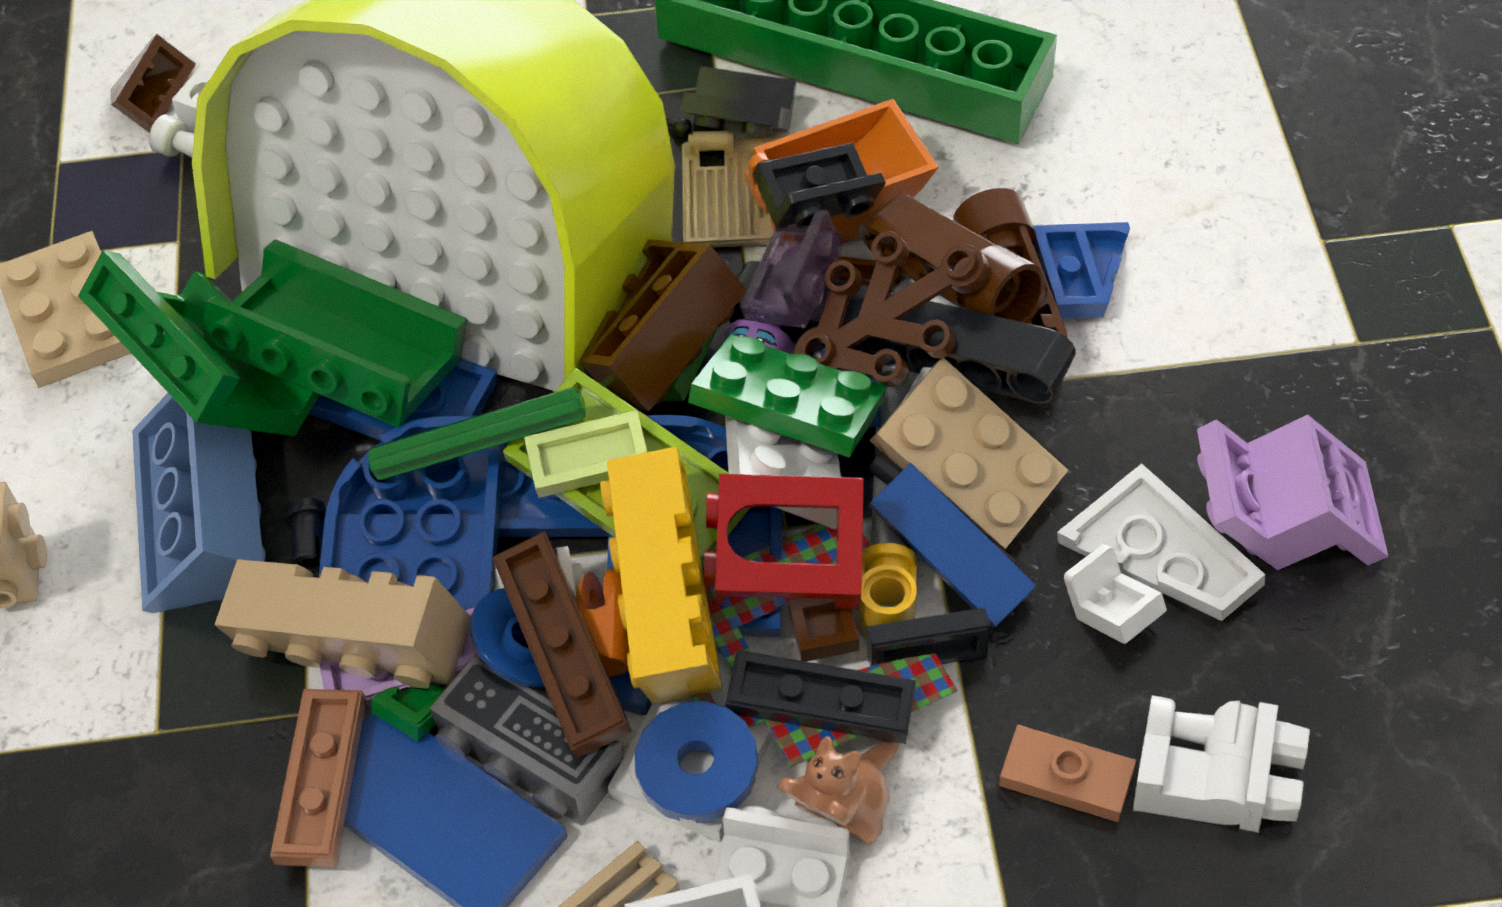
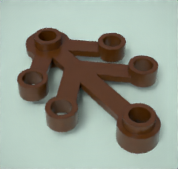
[794,231,990,387]

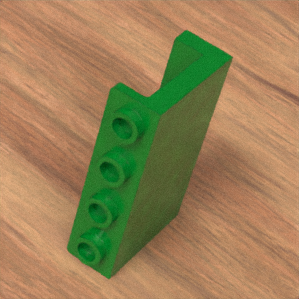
[202,239,467,428]
[78,250,320,436]

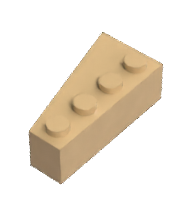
[215,559,471,688]

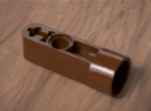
[953,188,1067,337]
[859,193,1046,323]

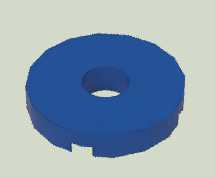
[635,701,758,823]

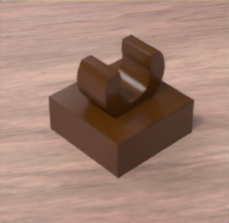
[788,598,860,662]

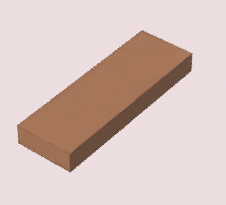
[270,689,367,867]

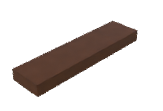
[492,531,633,759]

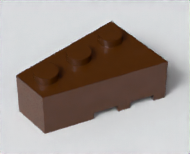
[579,239,747,412]

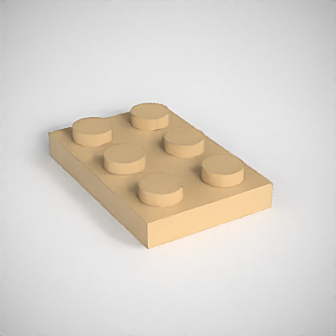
[0,231,130,388]
[869,358,1068,550]

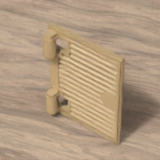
[682,126,862,248]

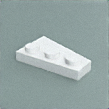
[1057,463,1265,621]

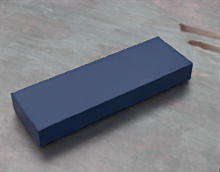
[869,463,1036,629]

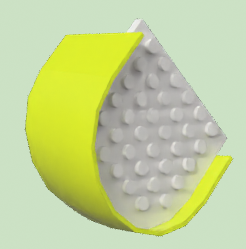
[192,0,675,391]

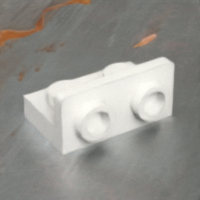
[713,806,850,907]

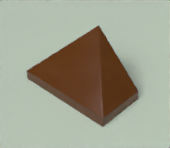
[111,34,196,133]

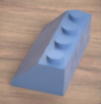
[132,393,266,613]

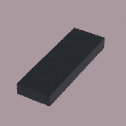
[725,650,916,744]

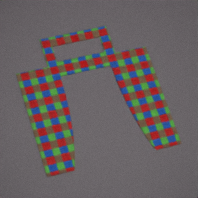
[691,524,958,767]

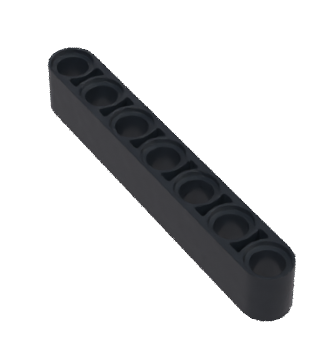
[728,261,1076,404]

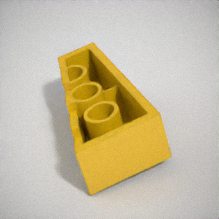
[600,446,723,704]

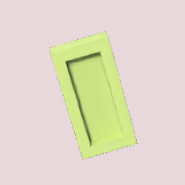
[524,410,647,498]

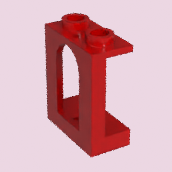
[704,474,863,610]

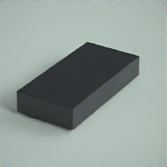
[867,608,990,666]

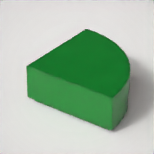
[371,684,446,742]

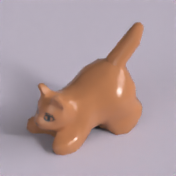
[777,736,899,845]

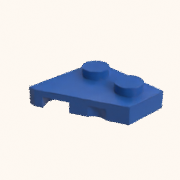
[1033,222,1130,319]

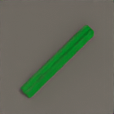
[368,387,586,480]

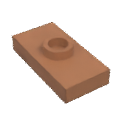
[999,724,1136,822]

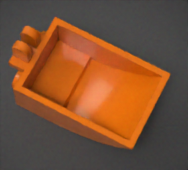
[745,99,939,259]

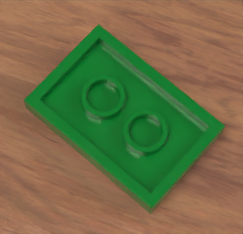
[688,334,887,458]

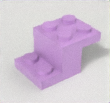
[1197,414,1389,570]

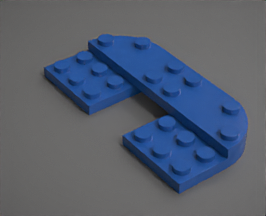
[319,415,783,637]

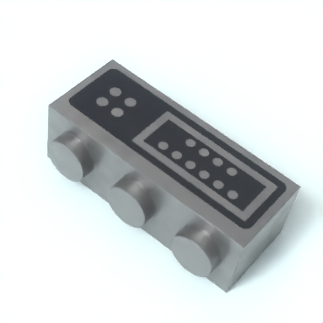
[429,655,623,826]

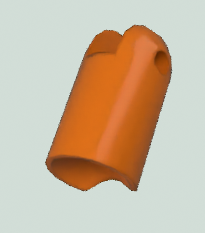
[576,568,630,677]

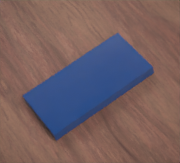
[344,713,568,907]

